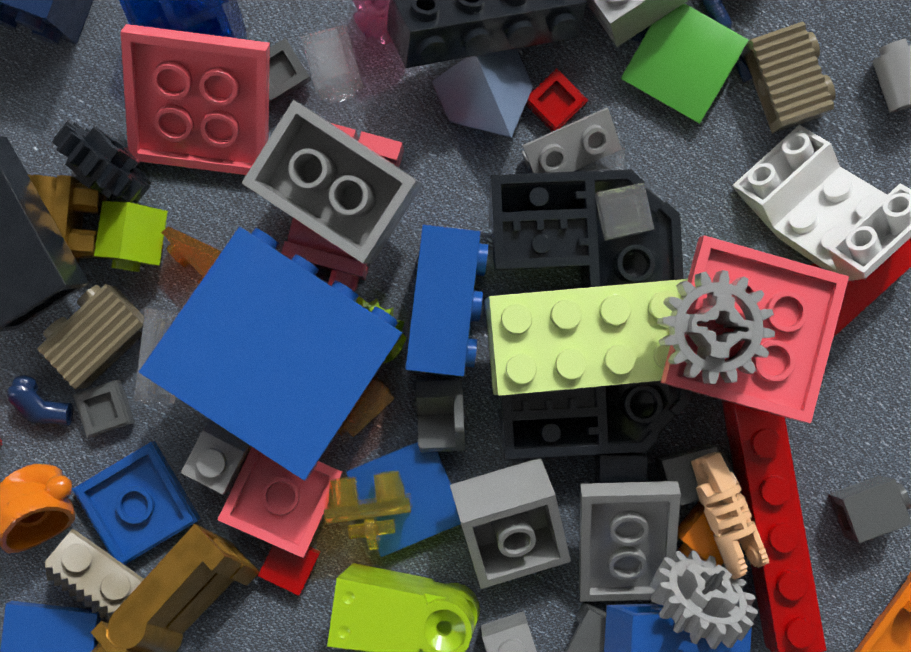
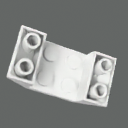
[733,125,911,281]

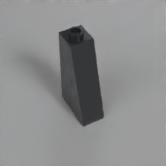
[0,136,89,332]

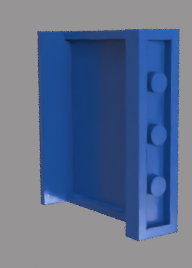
[139,226,402,481]

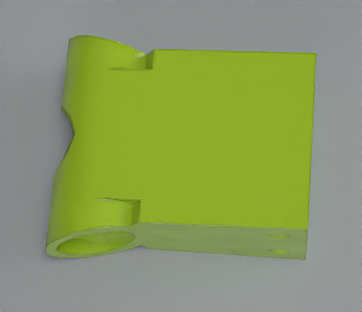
[327,563,480,652]

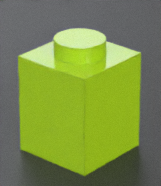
[94,201,168,272]

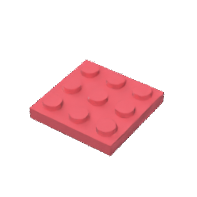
[120,24,270,175]
[660,235,849,423]

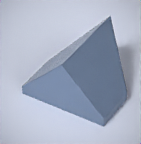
[432,48,533,138]

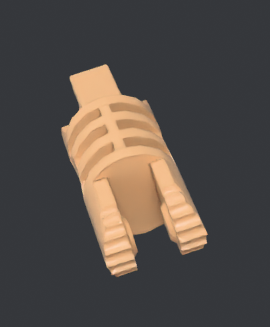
[691,452,770,580]

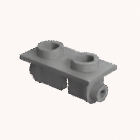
[522,107,622,173]

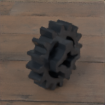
[52,121,151,204]

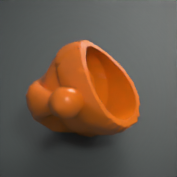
[0,464,75,554]

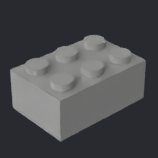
[242,100,424,264]

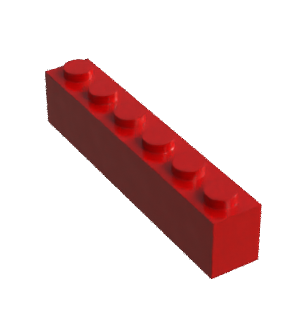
[722,400,827,652]

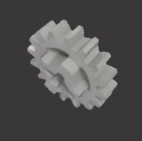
[657,270,775,384]
[650,551,758,649]

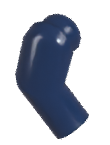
[7,375,73,426]

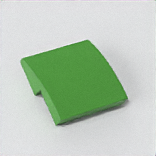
[620,3,748,124]

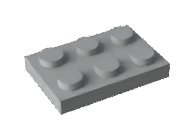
[579,481,681,602]

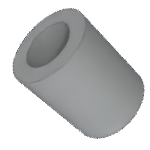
[872,39,911,113]

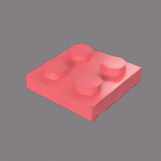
[217,447,342,559]

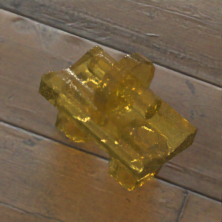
[324,470,413,550]

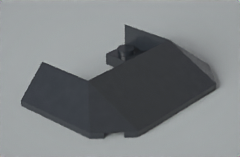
[489,169,691,459]

